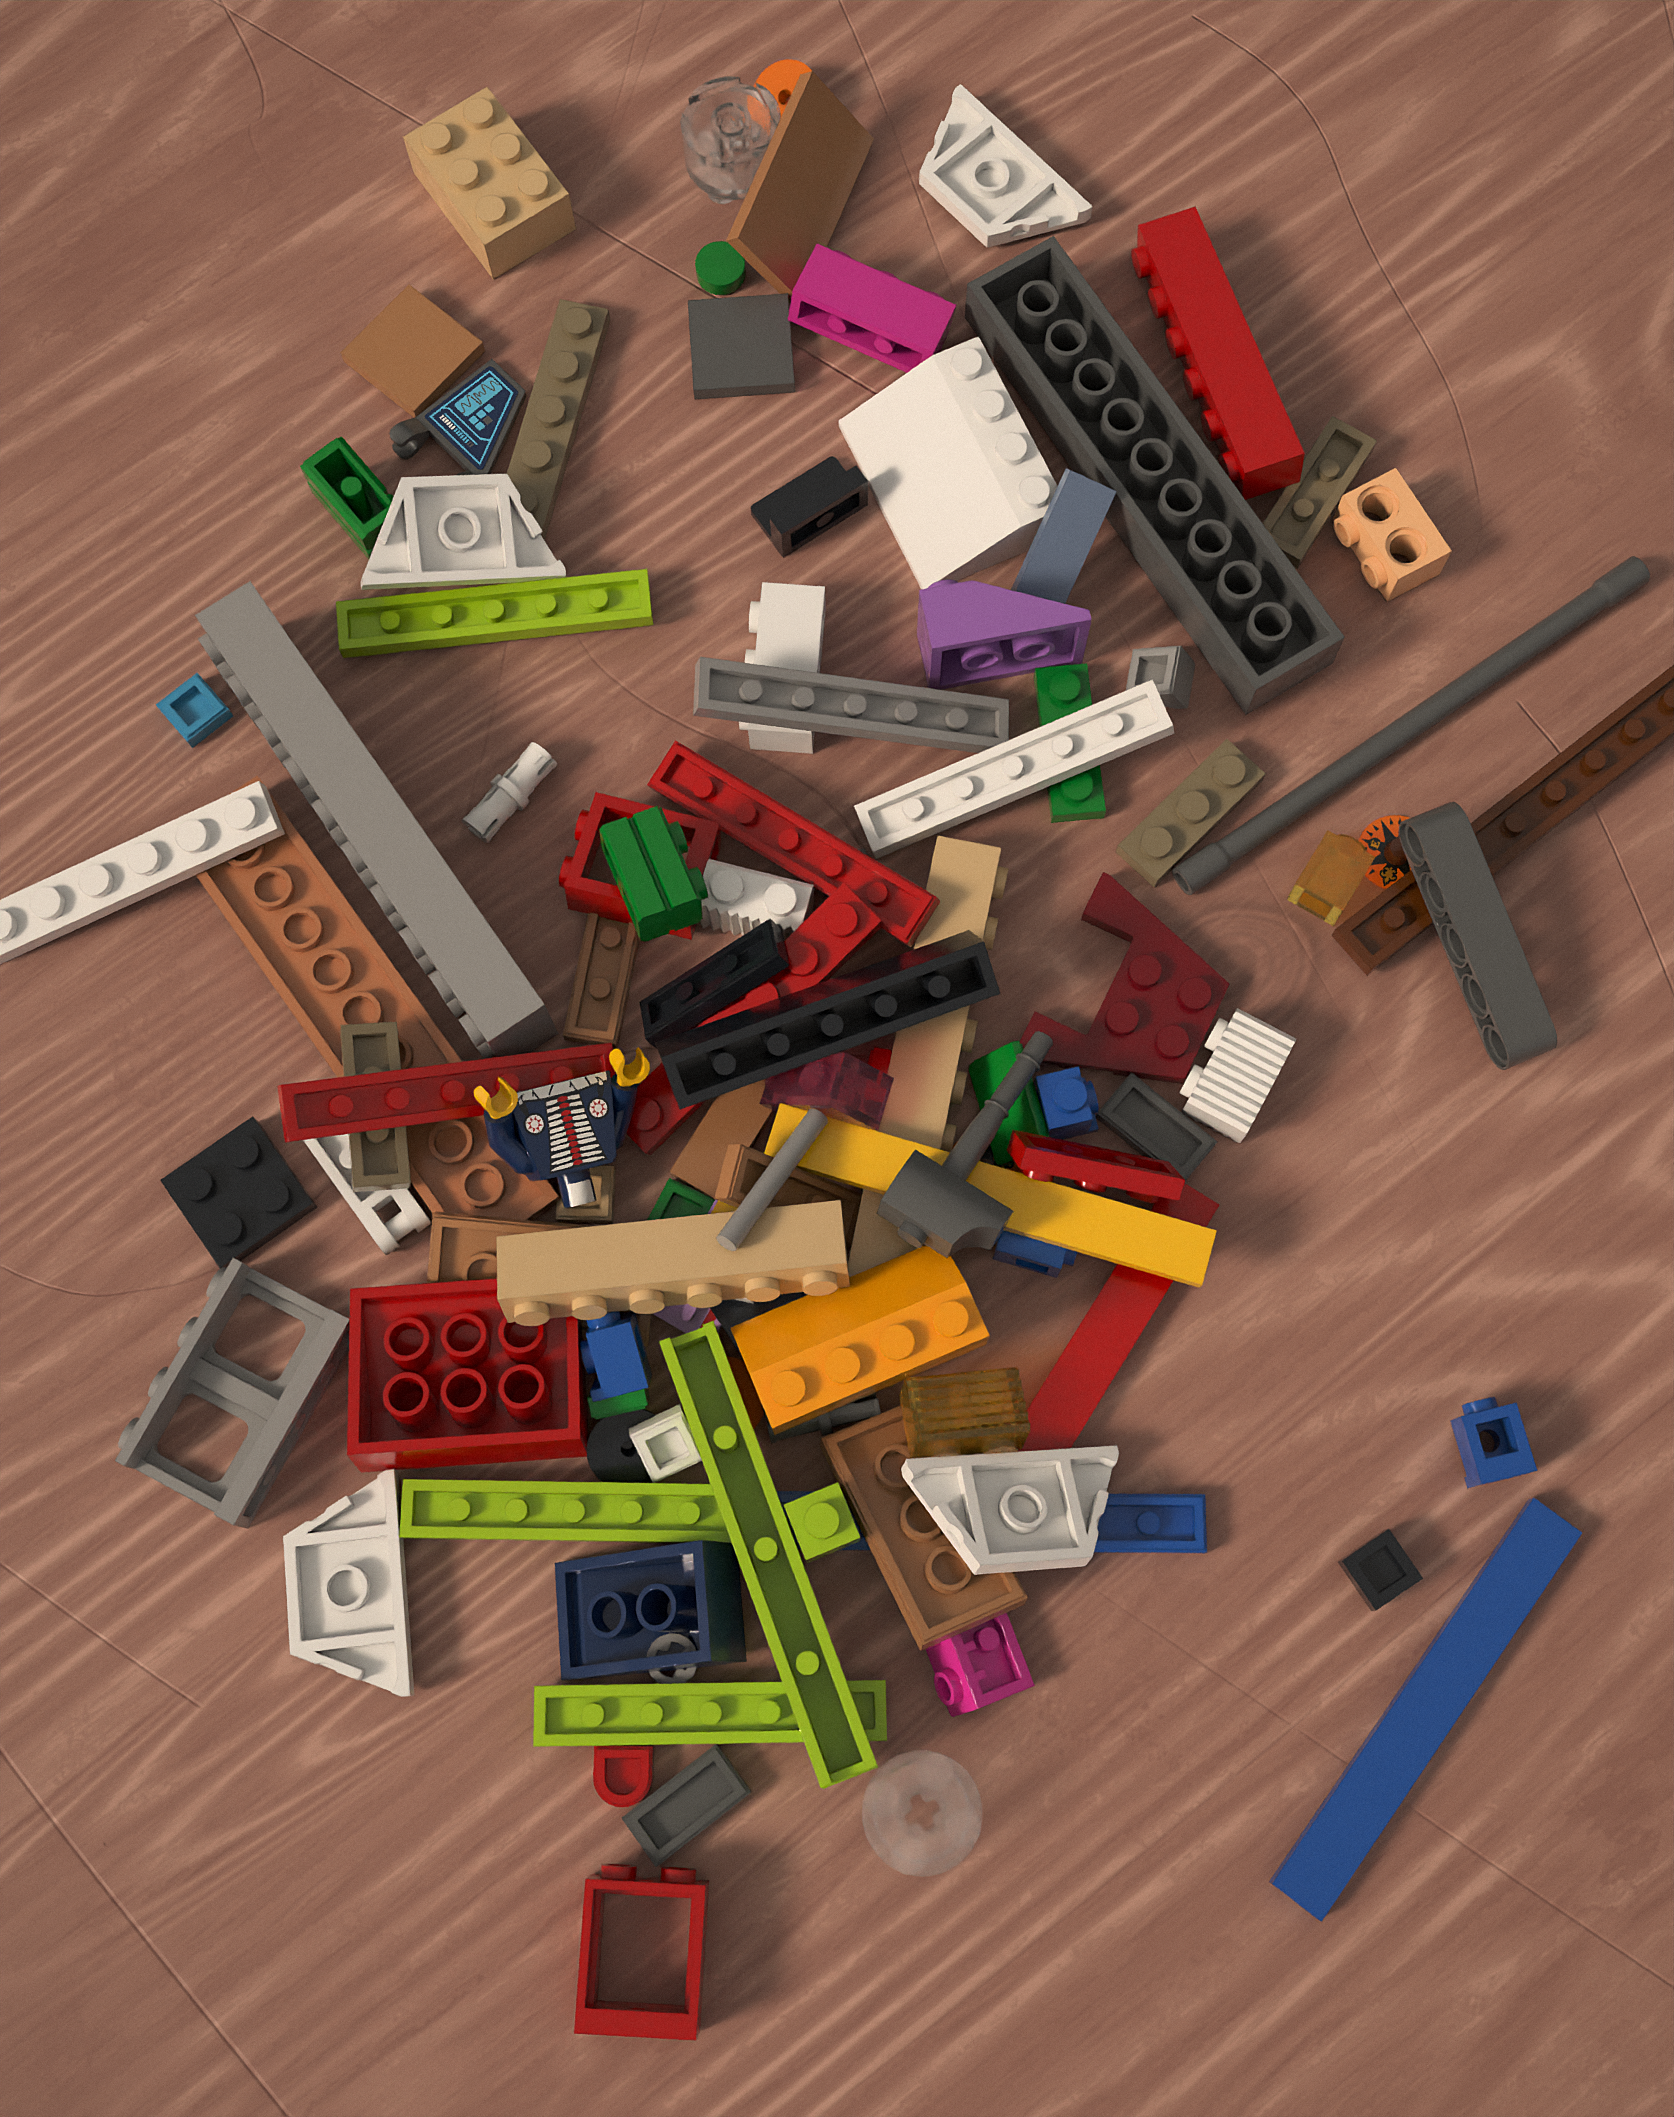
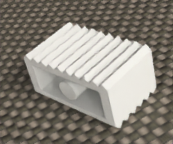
[700,859,815,941]
[1179,1008,1296,1143]

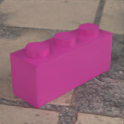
[788,244,957,373]

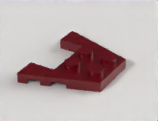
[1020,872,1230,1084]

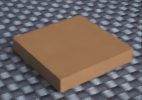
[340,284,485,417]

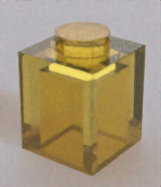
[1287,830,1375,926]

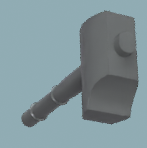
[877,1031,1053,1258]

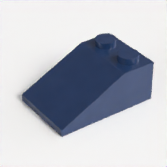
[555,1540,747,1681]

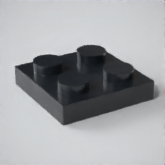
[160,1116,317,1268]

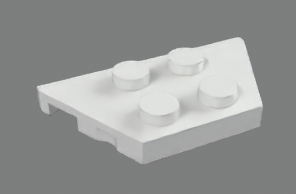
[919,84,1092,248]
[360,474,566,590]
[901,1445,1119,1575]
[283,1469,414,1697]

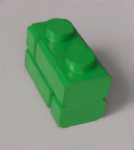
[300,437,393,559]
[599,806,708,942]

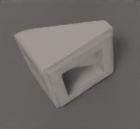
[1126,646,1195,709]

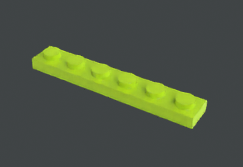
[336,569,654,658]
[399,1479,732,1543]
[533,1680,887,1747]

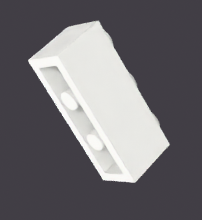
[739,582,826,754]

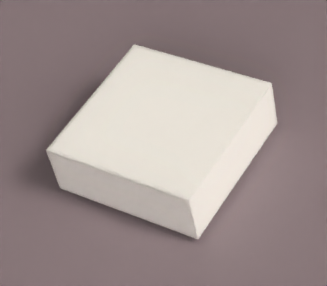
[628,1404,702,1483]

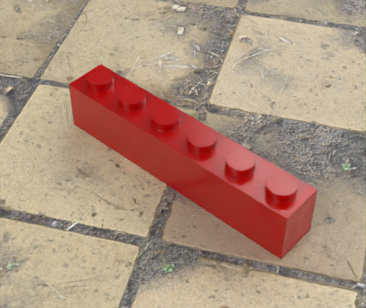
[1131,206,1305,500]

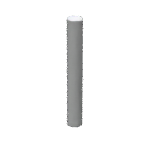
[716,1108,828,1251]

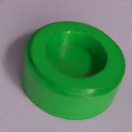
[695,241,746,295]

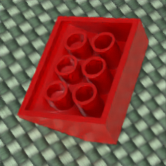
[347,1278,588,1473]

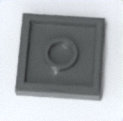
[688,293,795,400]

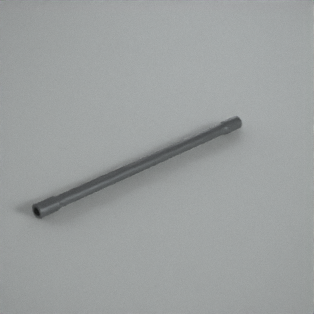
[1172,556,1650,895]

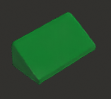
[968,1040,1049,1166]

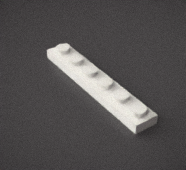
[854,679,1174,859]
[0,781,285,964]

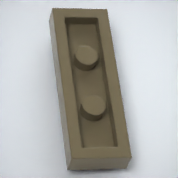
[1263,416,1377,569]
[1116,739,1266,888]
[340,1022,411,1192]

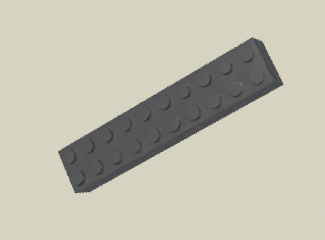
[965,236,1345,715]

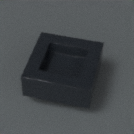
[1338,1529,1423,1611]

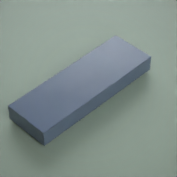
[1011,468,1117,604]

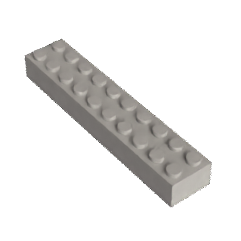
[195,581,559,1059]

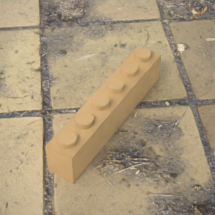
[496,1200,850,1326]

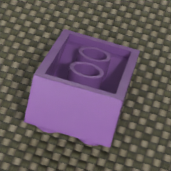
[917,579,1092,690]

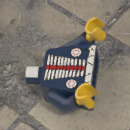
[474,1047,650,1208]

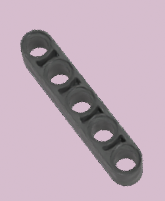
[1398,802,1557,1070]

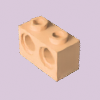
[1333,468,1452,602]

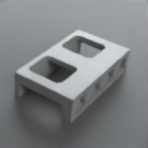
[115,1258,349,1529]

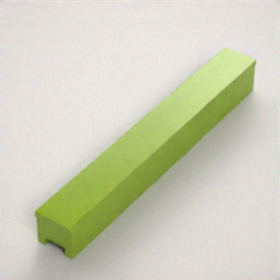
[659,1321,878,1789]

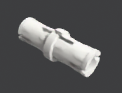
[462,742,557,843]

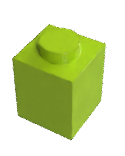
[784,1482,861,1563]

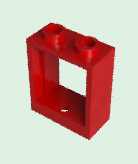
[559,792,721,940]
[574,1864,709,2041]

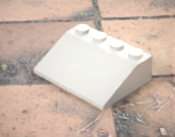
[839,336,1057,589]

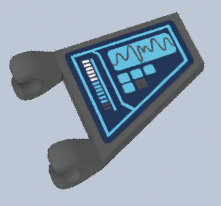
[389,359,526,475]

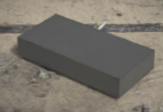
[1096,1072,1218,1181]
[622,1744,752,1867]

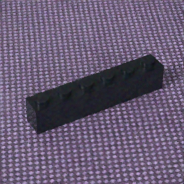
[655,930,1000,1110]

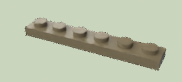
[507,299,610,541]

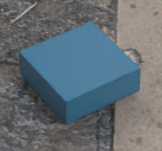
[156,673,233,748]

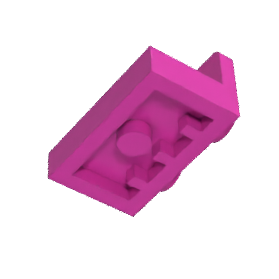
[926,1613,1035,1717]

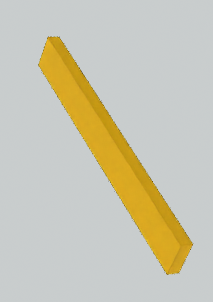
[764,1103,1217,1288]

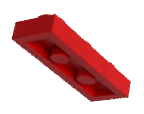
[1007,1130,1185,1203]

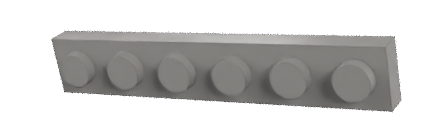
[693,657,1009,753]

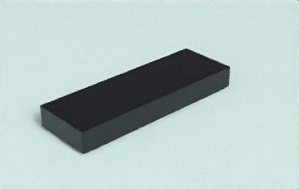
[639,918,790,1049]

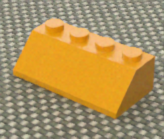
[730,1245,990,1435]

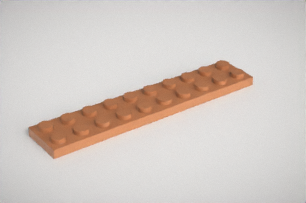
[196,775,560,1220]

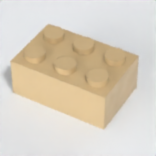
[403,87,576,280]

